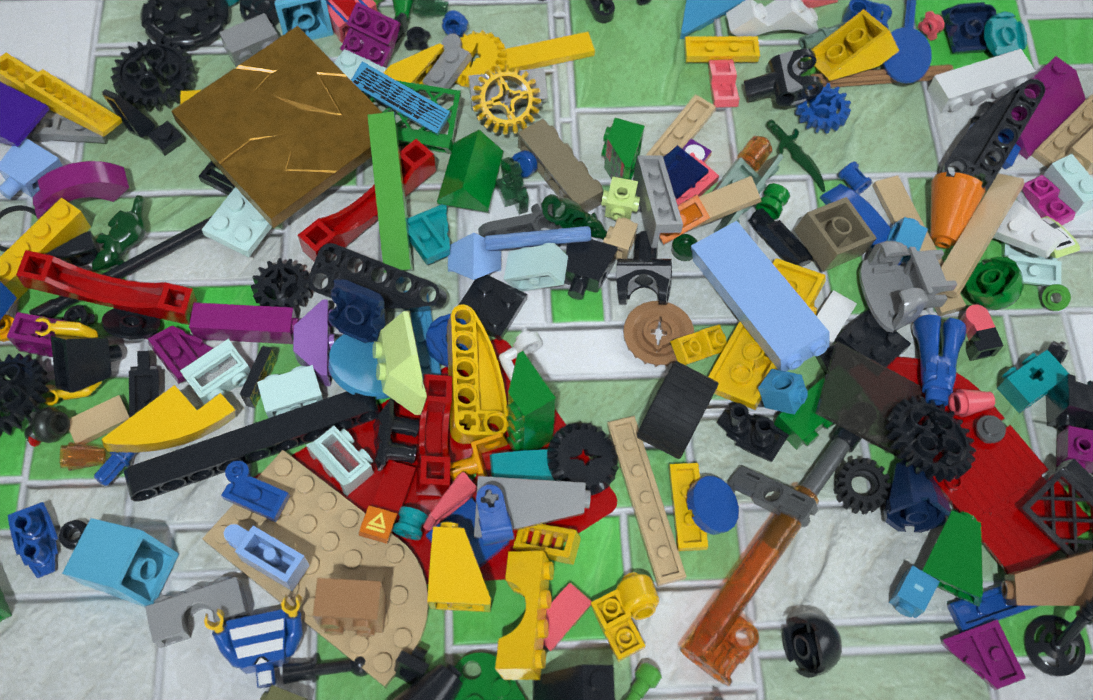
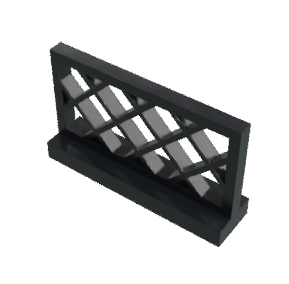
[1018,459,1093,556]

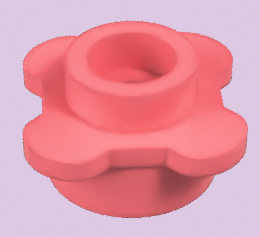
[918,11,944,41]

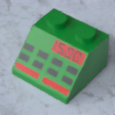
[601,117,645,180]

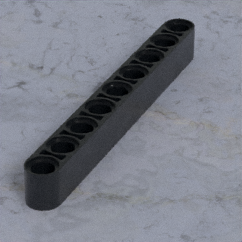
[124,391,380,502]

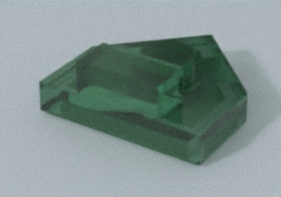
[496,157,529,215]

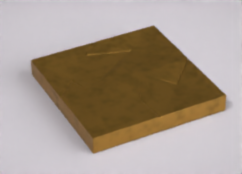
[171,26,382,228]

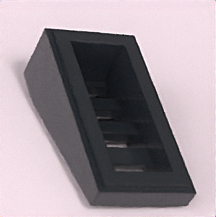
[102,89,156,138]
[46,231,100,267]

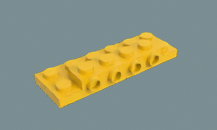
[708,258,826,410]

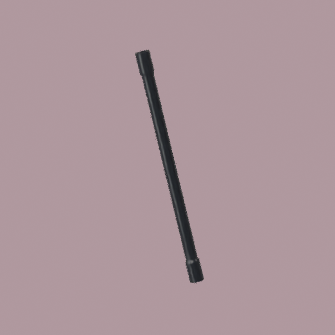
[29,215,213,318]

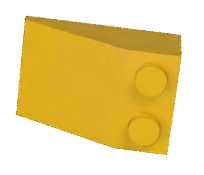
[809,9,899,81]

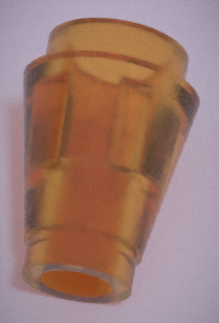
[60,442,106,471]

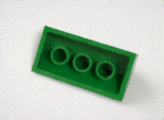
[506,351,556,451]

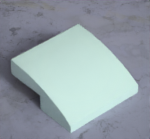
[1001,241,1062,286]

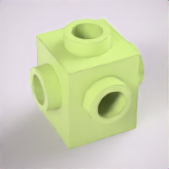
[601,176,640,221]

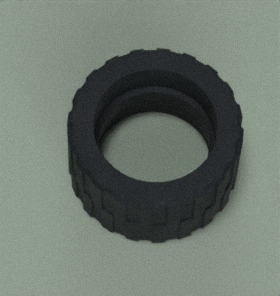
[637,361,719,459]

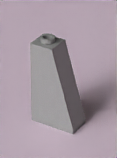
[474,476,590,539]

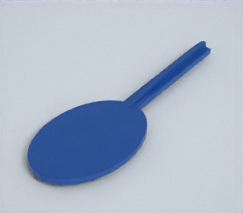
[883,0,932,83]

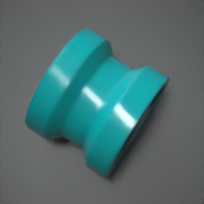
[393,507,428,540]

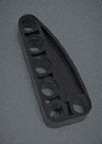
[940,79,1045,192]
[308,243,447,312]

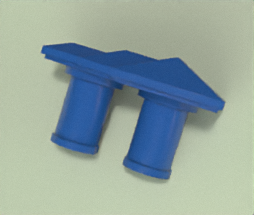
[7,502,59,578]

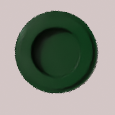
[671,234,698,261]

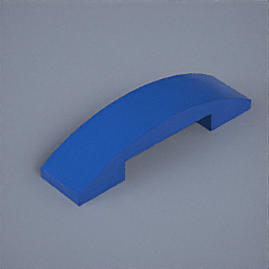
[820,184,903,266]

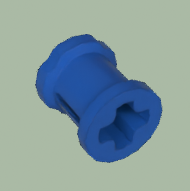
[838,161,872,195]

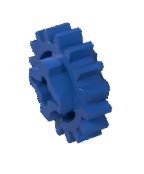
[795,83,851,134]

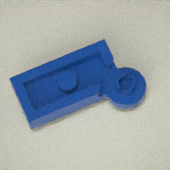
[221,461,290,522]

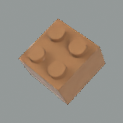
[312,578,387,637]

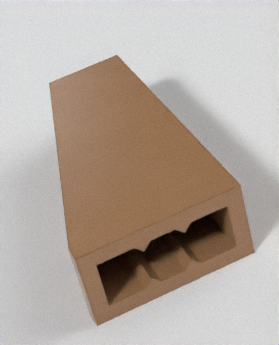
[1001,549,1093,606]

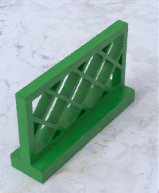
[364,80,461,154]

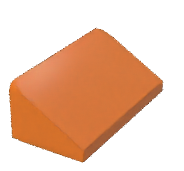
[659,195,710,244]

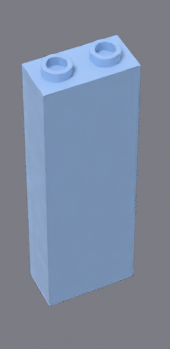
[691,221,830,371]

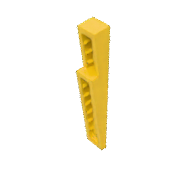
[0,52,122,137]

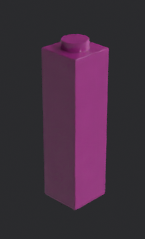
[189,302,300,344]

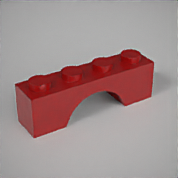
[416,374,452,496]

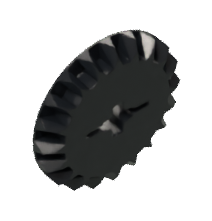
[547,421,619,496]

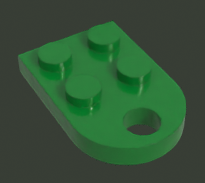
[454,652,526,700]

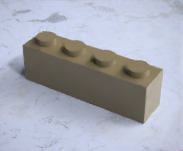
[518,118,603,213]

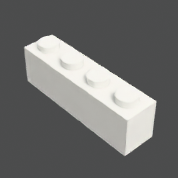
[927,49,1036,113]

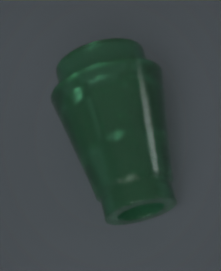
[413,0,448,17]

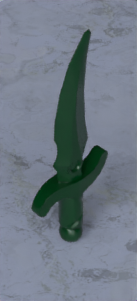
[766,120,825,192]

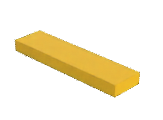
[502,32,595,73]

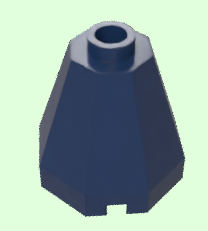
[884,458,951,533]

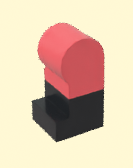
[959,305,1004,361]

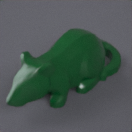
[541,194,607,239]
[92,195,146,270]

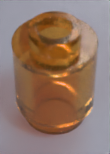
[738,136,772,171]

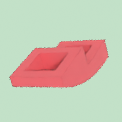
[708,59,739,107]
[543,583,593,651]

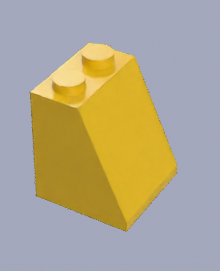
[427,522,491,612]

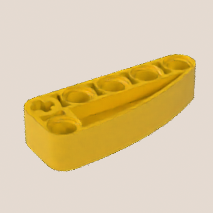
[447,305,508,444]

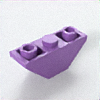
[293,299,336,386]

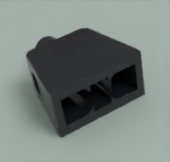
[564,239,618,300]

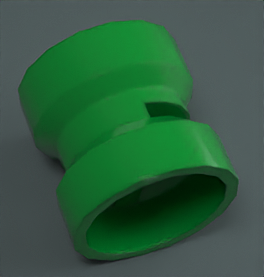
[756,183,790,220]

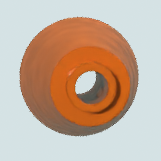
[930,172,986,249]

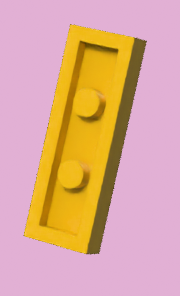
[684,36,760,62]
[668,463,708,552]

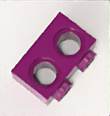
[7,312,63,357]

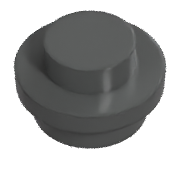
[976,415,1006,443]

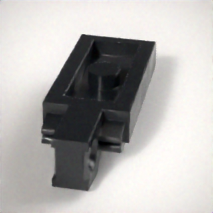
[748,208,814,267]
[129,351,159,418]

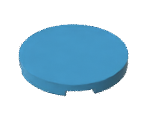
[328,334,389,399]

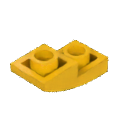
[670,324,727,365]
[590,589,646,662]

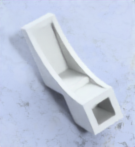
[726,0,818,36]

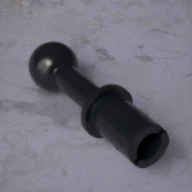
[282,656,368,684]

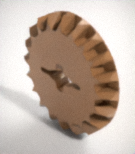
[623,301,694,367]

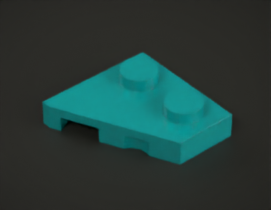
[407,204,450,265]

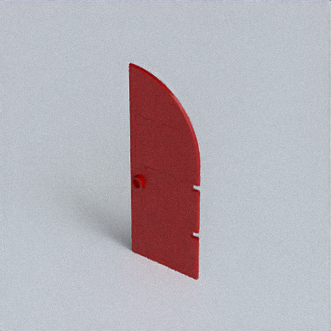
[846,357,1091,574]

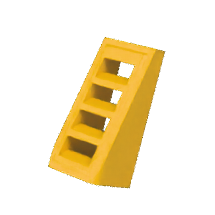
[513,524,581,565]

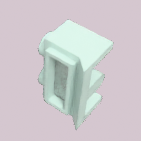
[180,339,251,405]
[306,426,374,496]

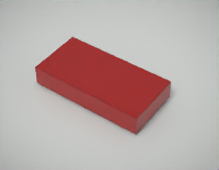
[371,460,416,524]

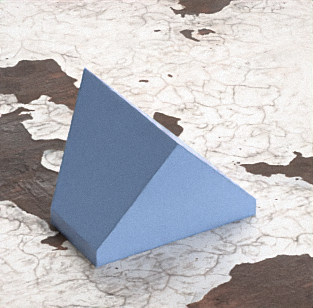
[448,233,501,280]

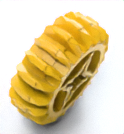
[472,64,541,135]

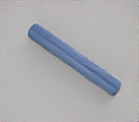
[484,226,591,251]

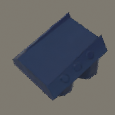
[941,2,996,54]
[329,280,386,343]

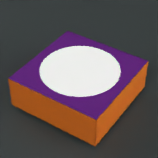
[676,139,712,163]

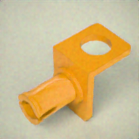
[450,433,508,481]

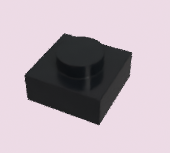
[147,121,185,156]

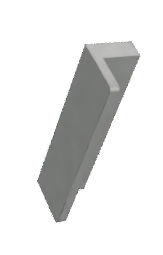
[633,155,683,248]

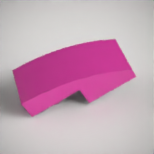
[1022,174,1076,225]

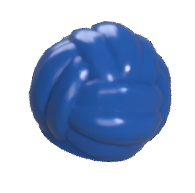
[441,10,468,38]

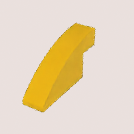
[102,385,235,453]

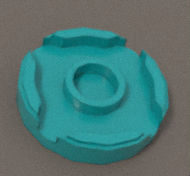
[984,11,1027,57]

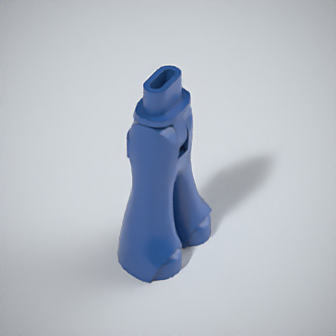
[912,314,967,406]

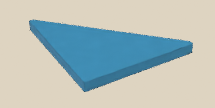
[680,0,745,39]

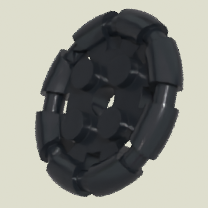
[140,0,230,51]

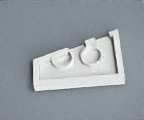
[993,200,1062,259]

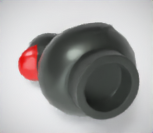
[24,406,70,447]

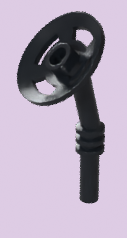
[1024,596,1093,677]

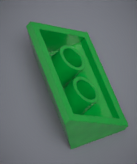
[437,129,504,212]

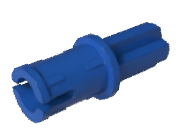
[94,452,137,486]

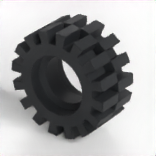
[834,458,891,515]

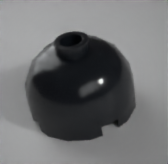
[782,613,842,678]

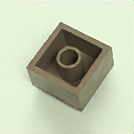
[794,197,877,272]

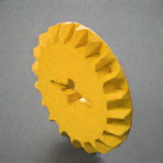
[455,30,507,87]

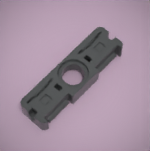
[728,466,818,527]

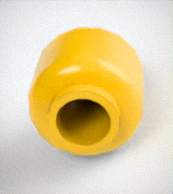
[616,572,660,620]

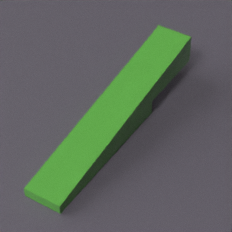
[367,111,413,273]

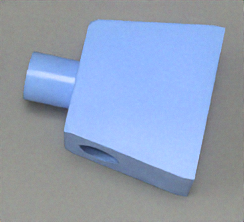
[0,138,63,200]

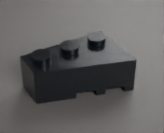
[1046,374,1093,431]

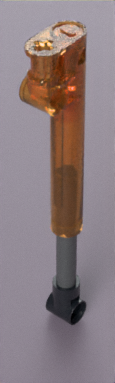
[679,403,875,686]

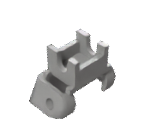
[859,241,957,333]

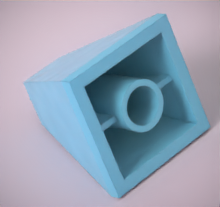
[275,0,334,40]

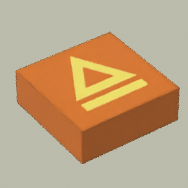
[359,505,397,544]

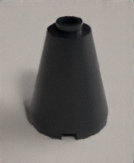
[392,663,463,700]

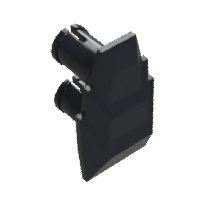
[373,398,419,471]
[717,403,789,462]

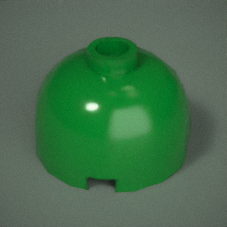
[965,257,1024,311]

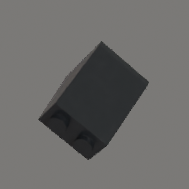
[532,664,615,700]

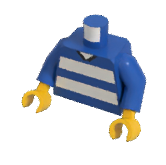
[204,594,303,688]

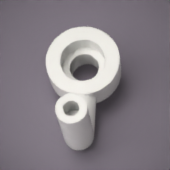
[499,331,543,382]

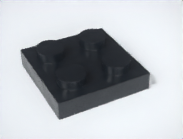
[459,275,527,341]
[835,309,911,378]

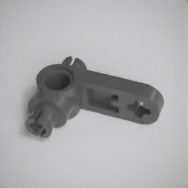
[478,202,562,247]

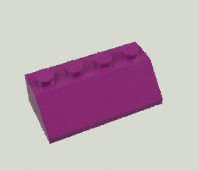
[1000,56,1086,160]

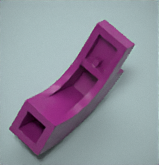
[32,161,129,219]

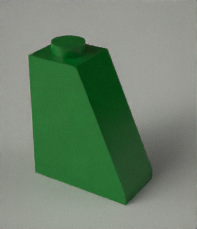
[922,510,983,607]

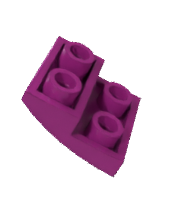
[340,2,400,68]

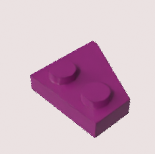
[148,325,213,384]
[941,620,1026,690]

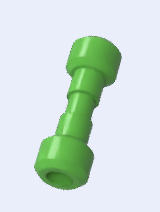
[625,663,662,700]

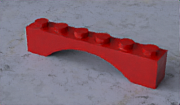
[298,139,436,262]
[16,250,197,325]

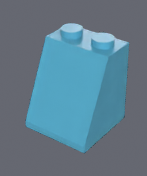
[62,518,179,607]

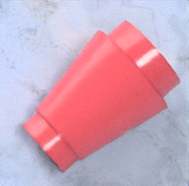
[949,389,995,417]

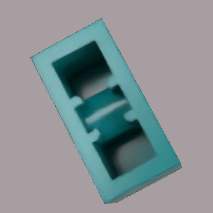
[997,350,1070,414]

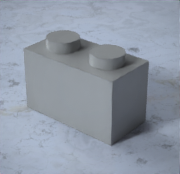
[219,13,278,67]

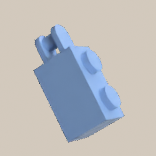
[224,524,310,591]

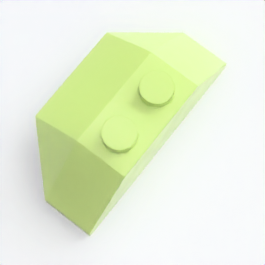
[372,311,427,415]

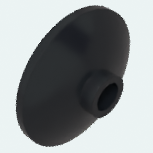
[102,308,160,340]

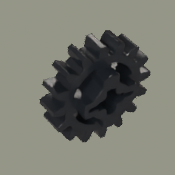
[251,258,311,312]

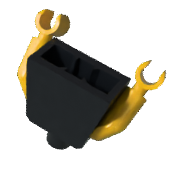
[35,317,122,405]

